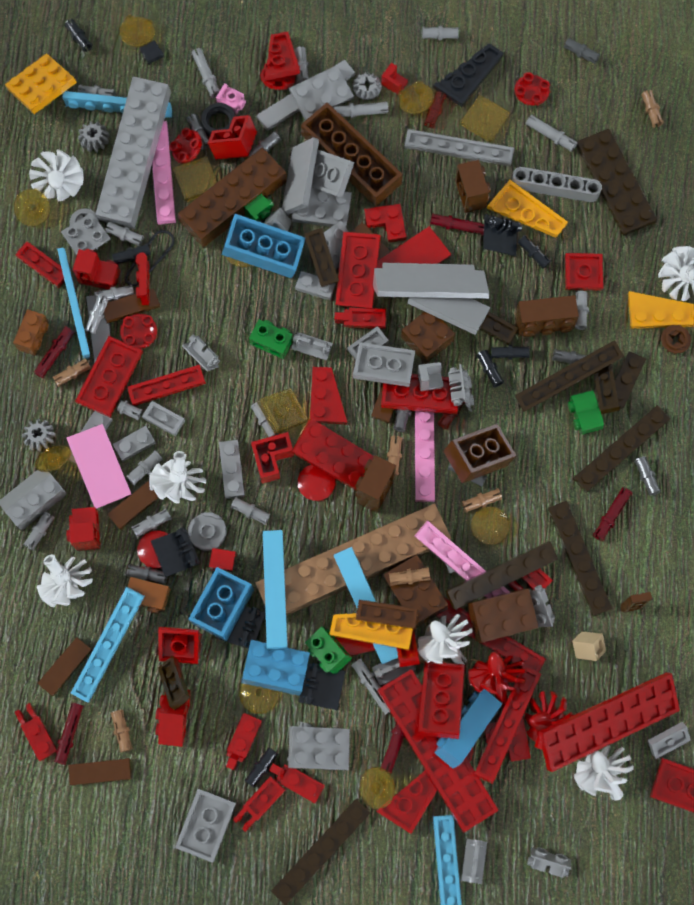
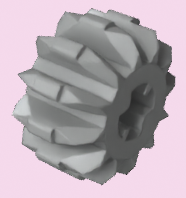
[78,121,109,152]
[22,419,56,452]

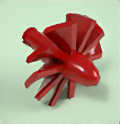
[468,652,527,708]
[525,691,575,750]

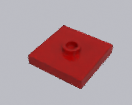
[565,253,604,291]

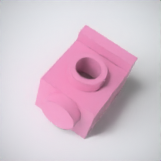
[216,83,246,115]

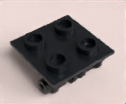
[483,214,523,256]
[151,528,200,577]
[215,607,266,649]
[299,663,346,711]

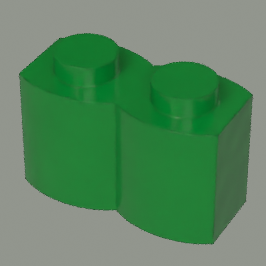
[568,390,604,435]

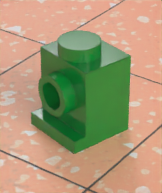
[245,194,274,222]

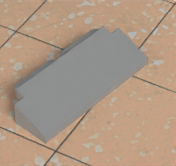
[373,263,489,298]

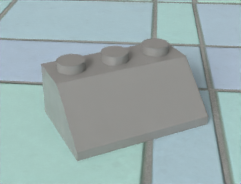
[0,466,67,531]

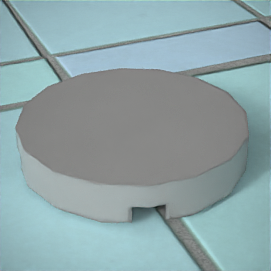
[188,512,227,551]

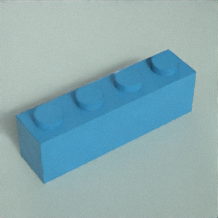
[434,689,502,769]

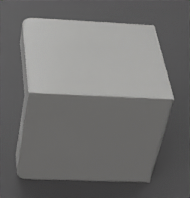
[264,207,292,232]
[418,362,443,391]

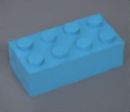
[221,214,305,278]

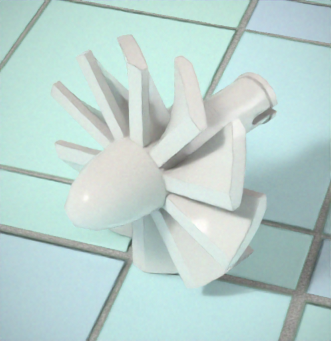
[29,150,83,201]
[658,246,694,301]
[149,451,206,503]
[37,555,93,607]
[417,614,473,664]
[574,745,634,801]

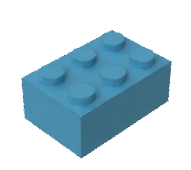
[188,567,255,641]
[241,640,310,696]

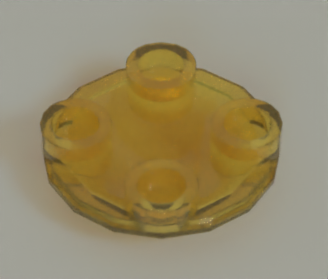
[119,15,155,47]
[398,81,434,114]
[471,507,510,544]

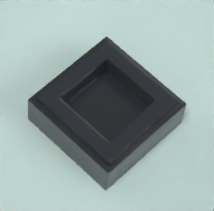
[139,40,164,65]

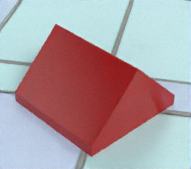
[158,627,201,664]

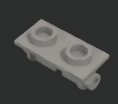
[291,332,333,361]
[182,335,220,372]
[529,585,555,627]
[371,658,416,686]
[461,839,487,884]
[527,847,571,878]

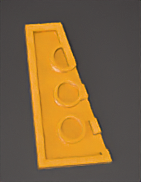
[487,180,568,238]
[628,291,694,329]
[330,613,413,650]

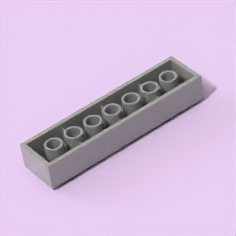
[95,77,171,229]

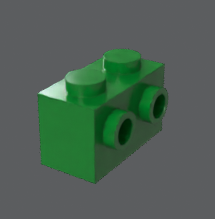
[249,319,293,360]
[305,626,352,674]

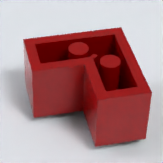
[208,115,257,159]
[72,249,121,290]
[251,432,294,484]
[66,507,100,551]
[155,689,191,747]

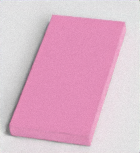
[66,424,131,509]

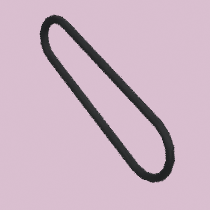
[125,230,175,286]

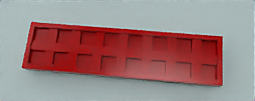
[377,669,499,833]
[538,672,680,772]

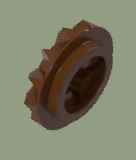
[660,325,691,354]

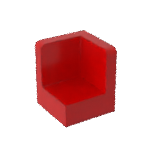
[381,63,408,95]
[209,548,237,571]

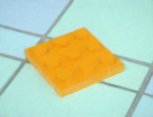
[5,54,77,114]

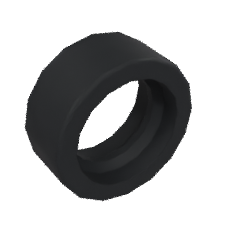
[201,103,235,137]

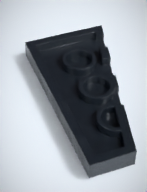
[433,43,504,107]

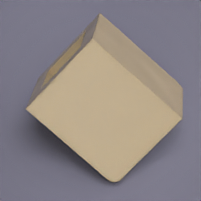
[572,631,606,661]

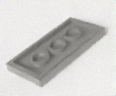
[282,137,319,215]
[408,297,490,335]

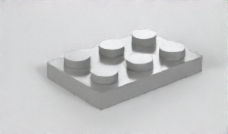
[289,65,354,121]
[311,150,354,198]
[292,187,352,228]
[353,342,415,387]
[288,726,350,770]
[175,789,236,863]

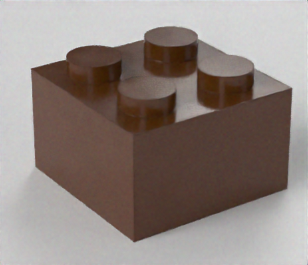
[455,159,491,213]
[401,311,455,364]

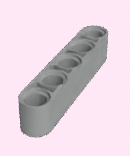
[511,167,602,202]

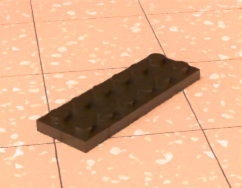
[576,128,657,236]

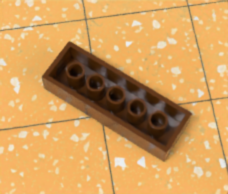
[301,103,403,207]
[178,147,287,248]

